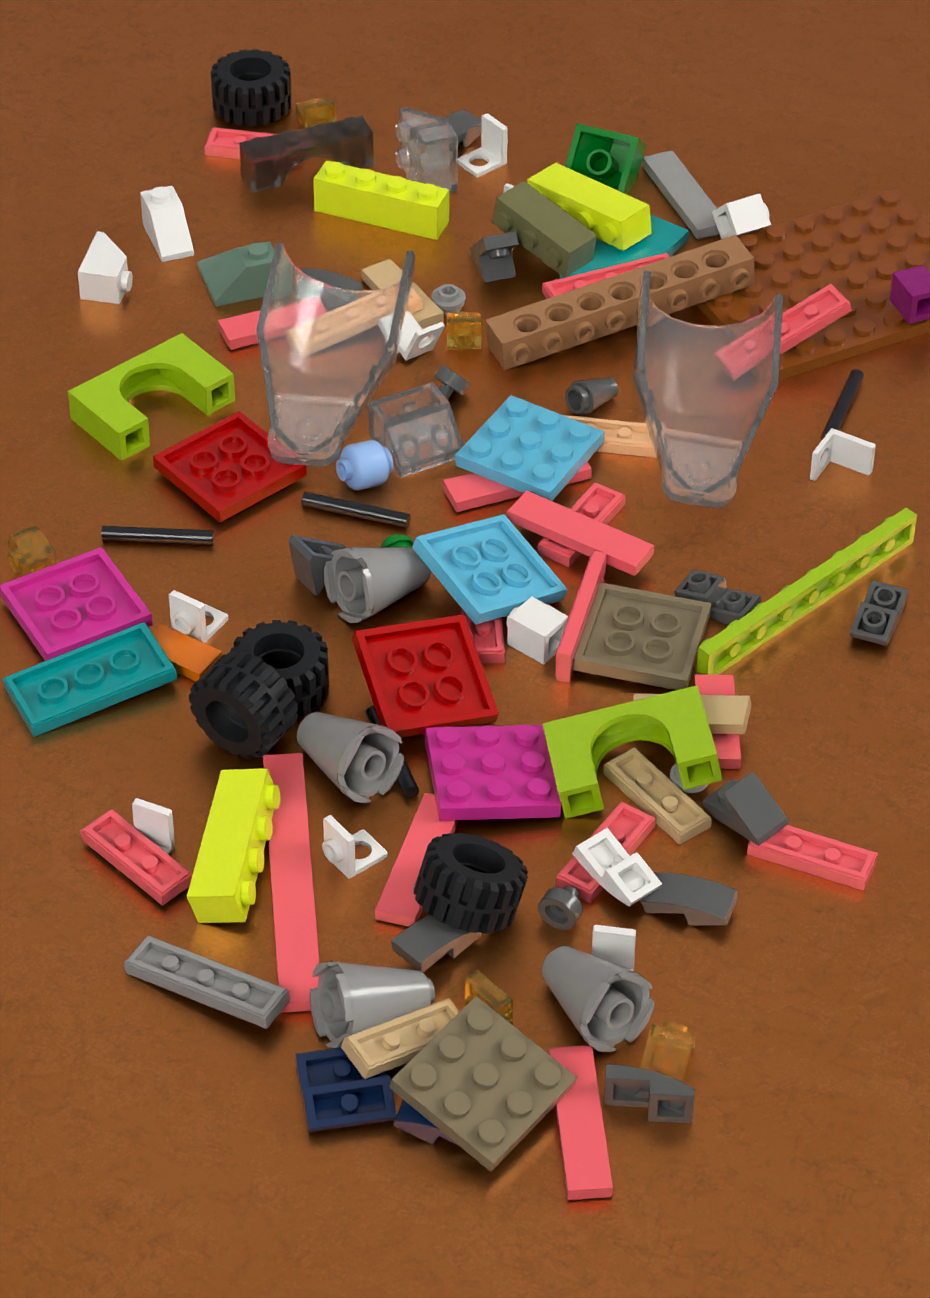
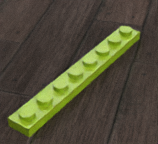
[696,508,917,675]

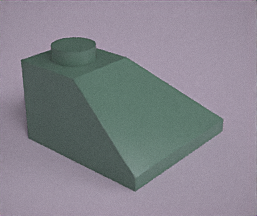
[197,241,281,307]

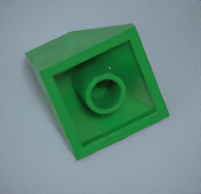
[565,123,646,194]

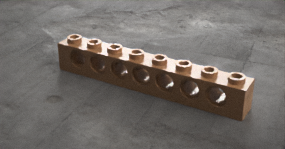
[485,235,755,371]

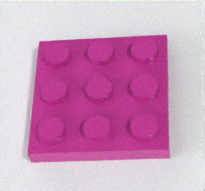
[0,547,153,661]
[424,724,561,821]

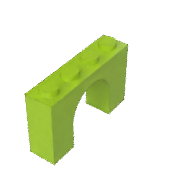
[68,333,235,461]
[542,685,722,819]

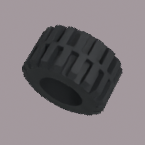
[211,49,292,127]
[230,620,329,717]
[189,651,298,759]
[414,833,528,934]

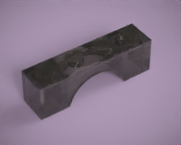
[239,116,374,193]

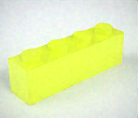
[313,160,449,240]
[527,163,652,251]
[187,768,281,923]

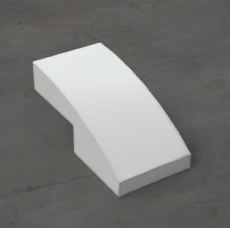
[572,828,662,906]

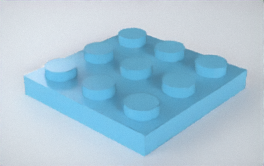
[455,395,604,501]
[412,514,568,625]

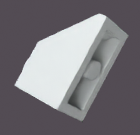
[140,185,194,262]
[78,231,133,304]

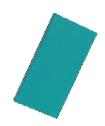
[560,214,689,279]
[2,622,177,737]

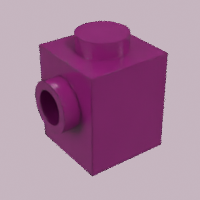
[890,265,930,324]

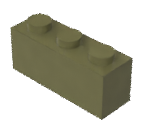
[492,181,597,278]

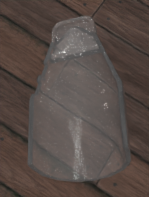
[256,242,416,466]
[633,270,783,508]

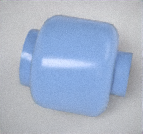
[336,440,393,491]

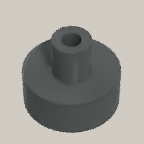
[434,365,471,402]
[538,886,583,930]

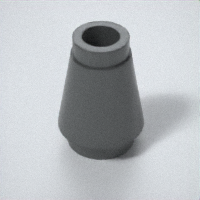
[565,377,618,415]

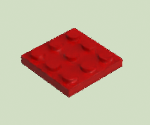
[153,411,307,522]
[352,614,499,737]

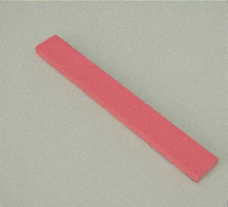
[263,753,320,1013]

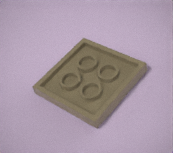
[573,582,712,690]
[389,996,577,1172]

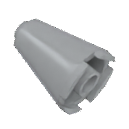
[324,547,431,623]
[297,712,404,803]
[542,946,654,1052]
[310,961,435,1048]

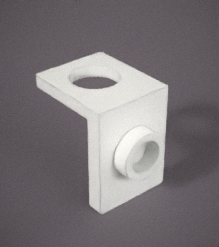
[457,113,508,178]
[381,311,445,360]
[810,428,876,481]
[169,590,228,643]
[132,798,175,855]
[322,815,387,879]
[592,925,636,971]

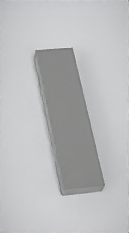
[642,150,719,239]
[124,935,290,1029]

